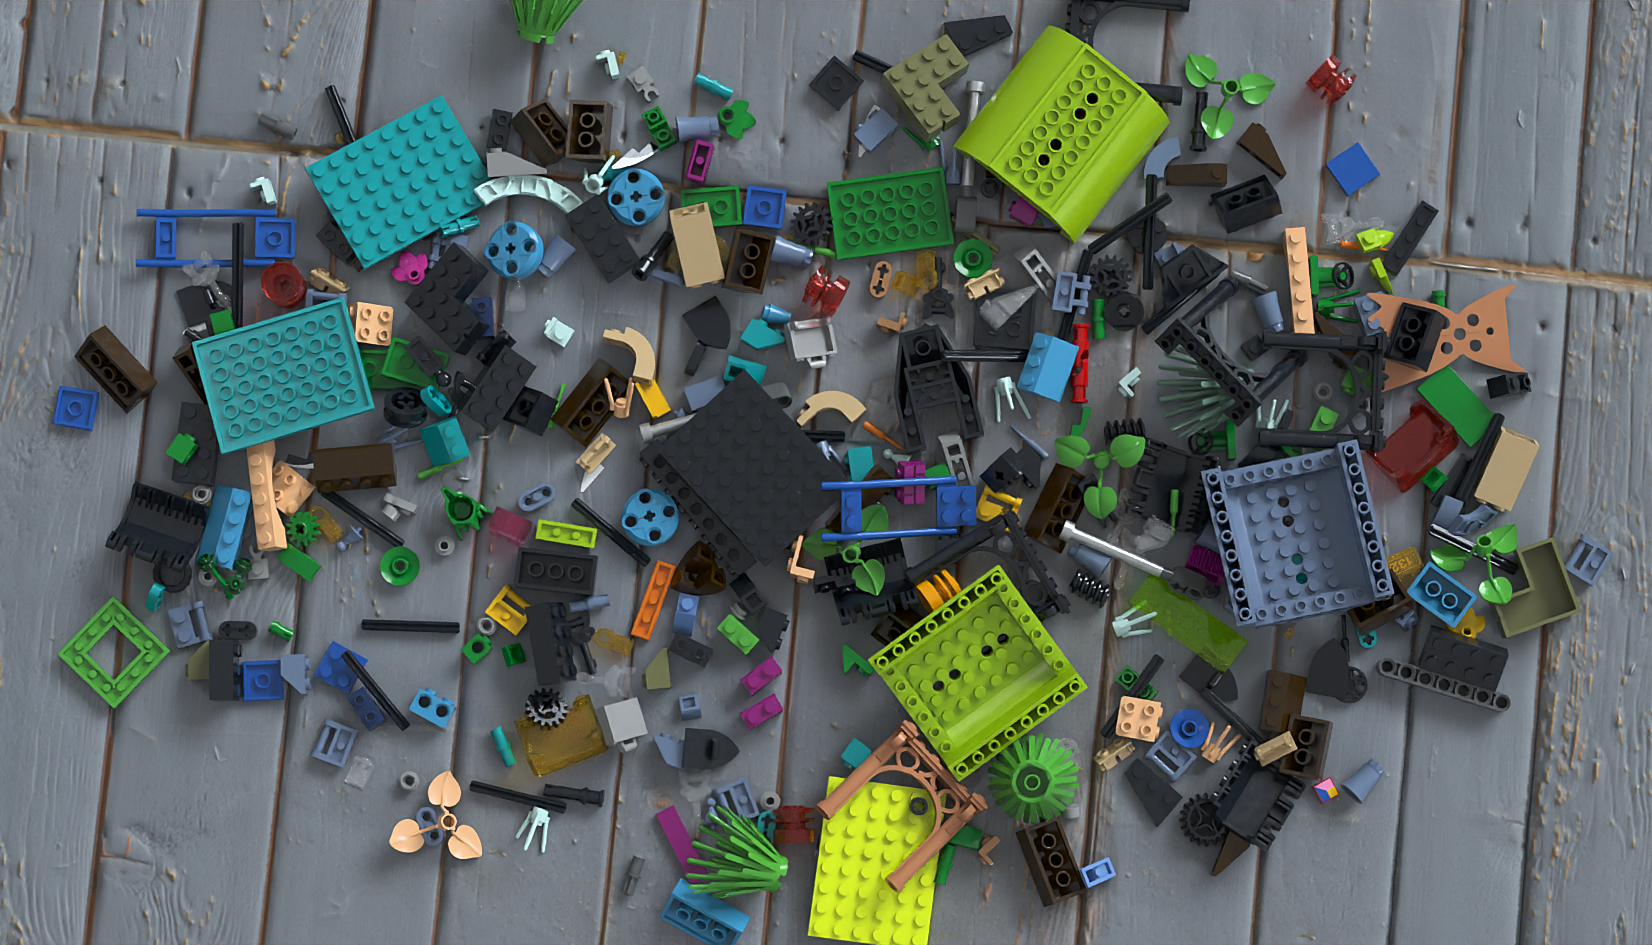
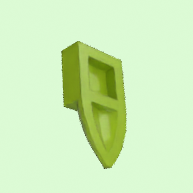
[1355,228,1394,254]
[1368,258,1394,295]

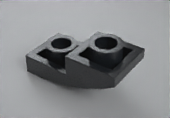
[1238,443,1281,468]
[813,576,856,596]

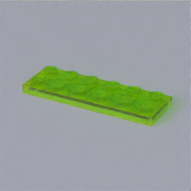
[1128,573,1248,673]

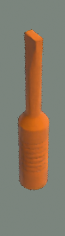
[1340,240,1388,251]
[862,421,904,450]

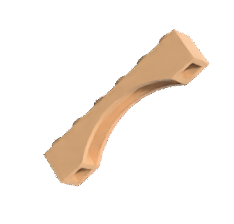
[1282,227,1315,334]
[246,440,287,552]

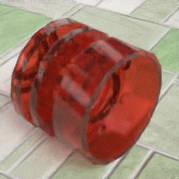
[1305,54,1357,107]
[261,261,307,309]
[802,265,851,317]
[772,805,815,844]

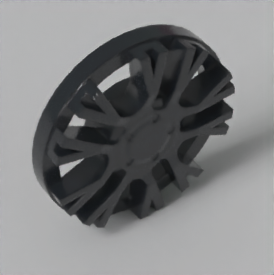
[1336,666,1368,703]

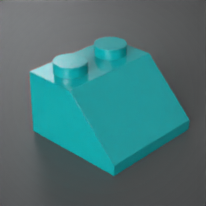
[419,415,470,466]

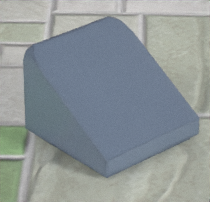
[678,693,702,721]

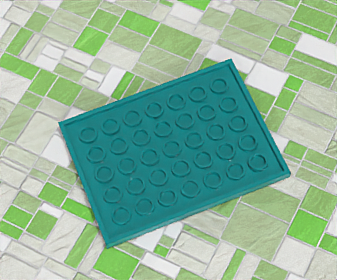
[305,95,492,270]
[192,297,376,455]

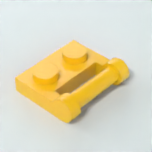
[976,484,1023,532]
[485,584,534,636]

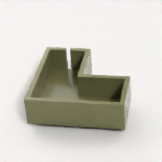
[881,34,969,143]
[1489,537,1581,639]

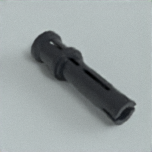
[1189,91,1208,152]
[631,231,674,281]
[543,783,605,808]

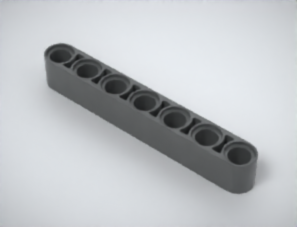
[1376,658,1511,712]

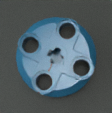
[608,168,665,226]
[484,221,544,280]
[621,489,679,547]

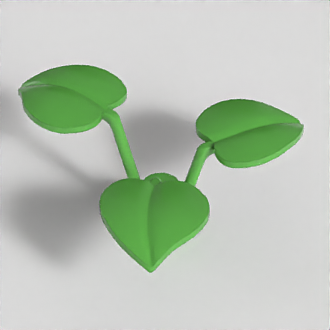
[1185,54,1276,139]
[1054,434,1145,519]
[802,504,889,596]
[1430,524,1518,605]

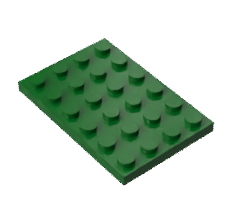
[827,167,954,261]

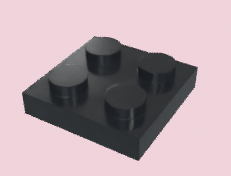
[809,55,864,111]

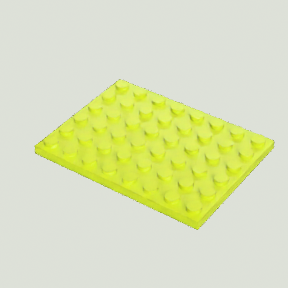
[807,776,947,945]

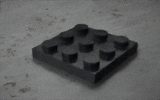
[973,287,1037,351]

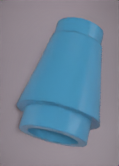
[761,304,791,324]

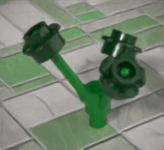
[197,554,253,600]

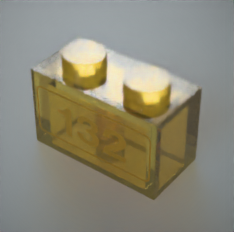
[1386,545,1424,582]

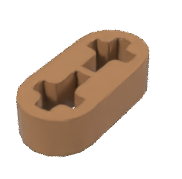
[870,261,892,299]

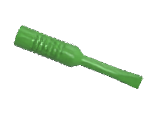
[792,241,837,259]
[547,383,566,429]
[417,458,464,480]
[1170,490,1179,537]

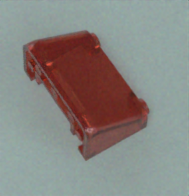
[1365,398,1459,493]

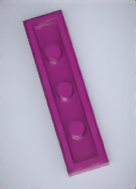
[656,805,708,884]

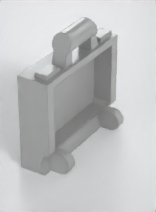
[783,317,838,369]
[595,697,648,753]

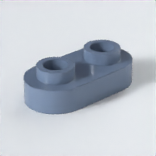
[648,265,685,288]
[518,482,556,512]
[416,807,445,846]

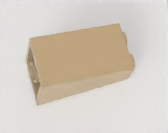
[669,202,725,288]
[1473,426,1540,512]

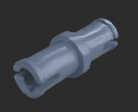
[569,593,610,613]

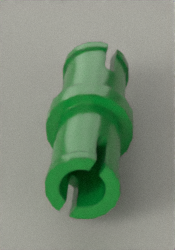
[1091,299,1106,340]
[933,844,956,885]

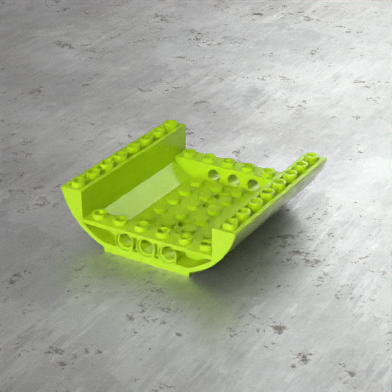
[952,25,1170,245]
[868,564,1088,782]

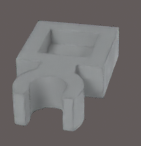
[627,66,659,103]
[383,493,419,516]
[248,546,270,580]

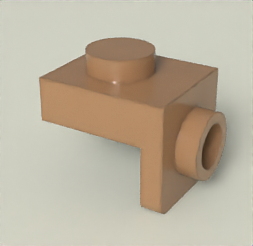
[876,312,908,334]
[977,835,1000,866]

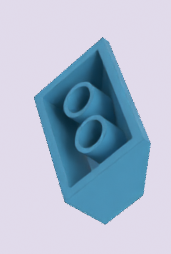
[1017,332,1079,403]
[1407,561,1478,628]

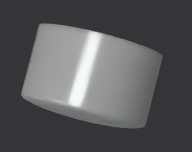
[381,503,401,522]
[1062,804,1080,819]

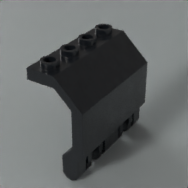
[1124,438,1221,534]
[105,481,210,573]
[824,538,919,626]
[1209,739,1306,851]

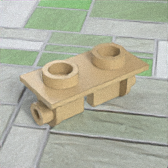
[308,267,351,294]
[963,268,1005,300]
[576,433,617,474]
[1254,731,1297,767]
[1093,736,1135,772]

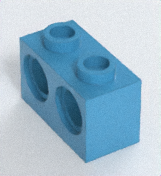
[409,687,457,729]

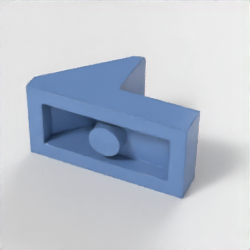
[672,593,699,636]
[1079,857,1116,888]

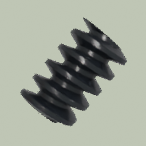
[1104,418,1146,446]
[1068,569,1112,609]

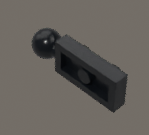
[486,109,513,151]
[404,335,452,387]

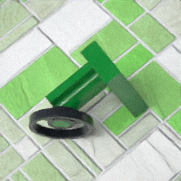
[1308,255,1354,297]
[1188,419,1237,461]

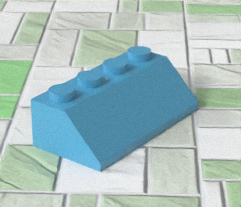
[196,485,253,571]
[659,878,751,945]

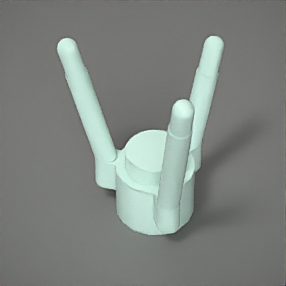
[582,155,615,195]
[994,377,1031,422]
[1255,399,1289,432]
[1112,601,1157,638]
[515,807,550,853]

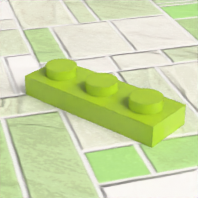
[535,519,598,549]

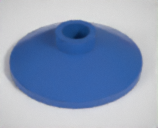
[1170,709,1209,748]

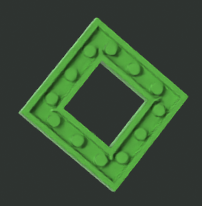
[58,596,171,709]

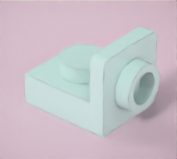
[595,50,620,80]
[249,177,278,206]
[543,317,575,348]
[1117,367,1141,399]

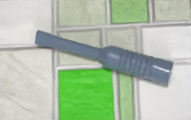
[1010,425,1049,460]

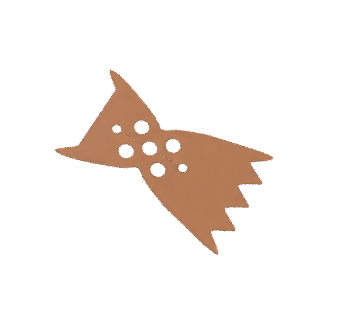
[1367,285,1525,392]

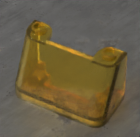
[514,694,609,776]

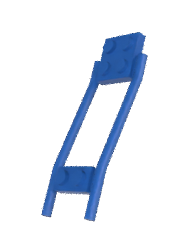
[136,209,295,268]
[821,476,976,541]

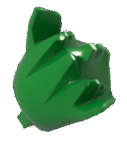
[441,486,493,541]

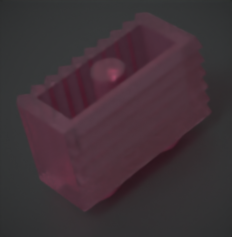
[487,506,534,546]

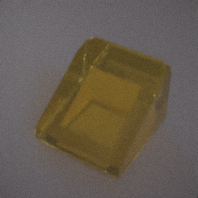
[891,270,920,296]

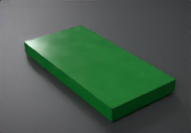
[359,349,424,391]
[1416,365,1494,448]

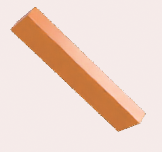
[630,560,676,641]

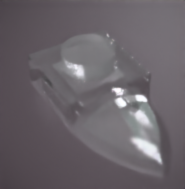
[505,279,526,312]

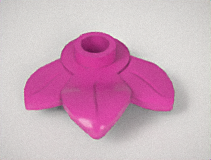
[391,251,429,286]

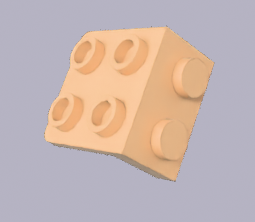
[347,302,393,346]
[272,460,315,517]
[787,535,815,584]
[1115,696,1163,743]

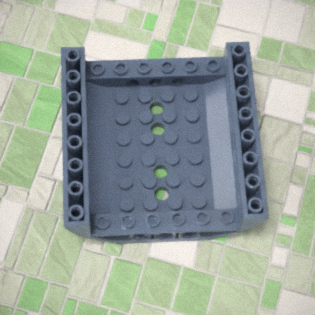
[1201,439,1395,628]

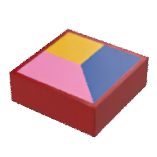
[1312,777,1340,804]

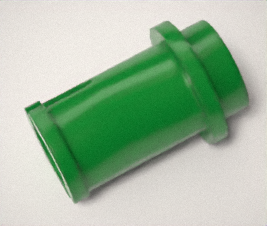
[1430,290,1446,308]
[268,621,295,642]

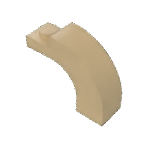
[603,327,656,386]
[796,391,866,428]

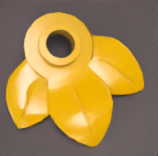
[1446,607,1485,638]

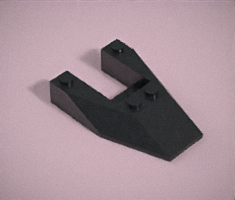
[894,324,984,455]

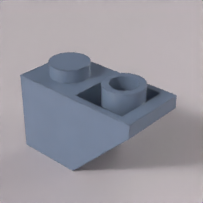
[280,654,311,695]
[654,733,687,771]

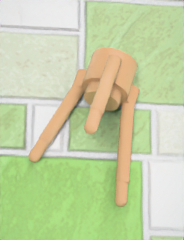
[604,377,634,418]
[1201,722,1242,763]

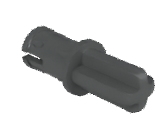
[258,114,297,140]
[1230,268,1268,295]
[622,855,645,896]

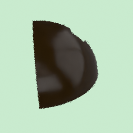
[671,540,726,596]

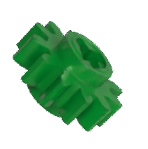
[286,511,321,546]

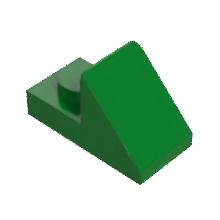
[842,644,875,676]

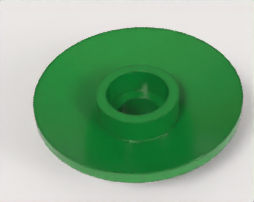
[953,239,993,278]
[380,546,420,586]

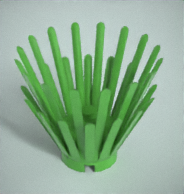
[510,0,584,44]
[988,732,1079,824]
[685,805,788,899]

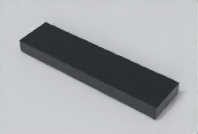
[1382,200,1439,276]

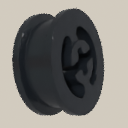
[383,387,427,428]

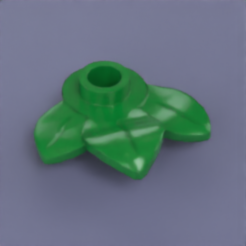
[718,100,756,139]

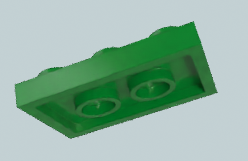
[680,186,742,228]
[381,337,450,391]

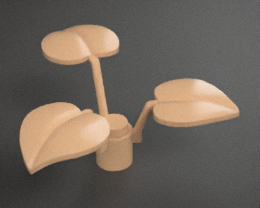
[389,771,482,859]

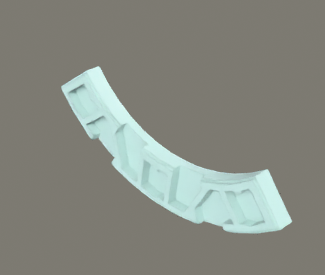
[473,175,583,214]

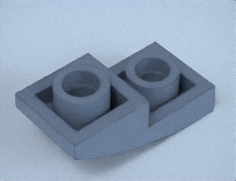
[1427,494,1464,531]

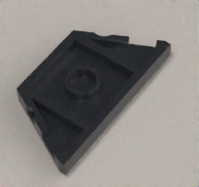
[1160,244,1229,310]

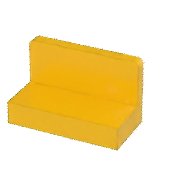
[634,380,671,420]

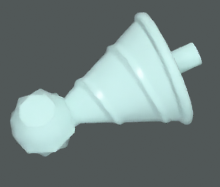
[883,449,912,466]

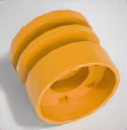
[914,569,962,614]

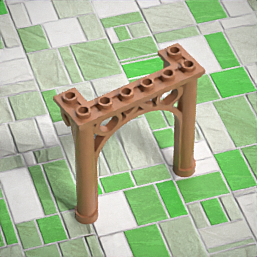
[815,720,988,893]

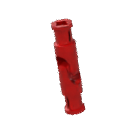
[1070,324,1089,404]

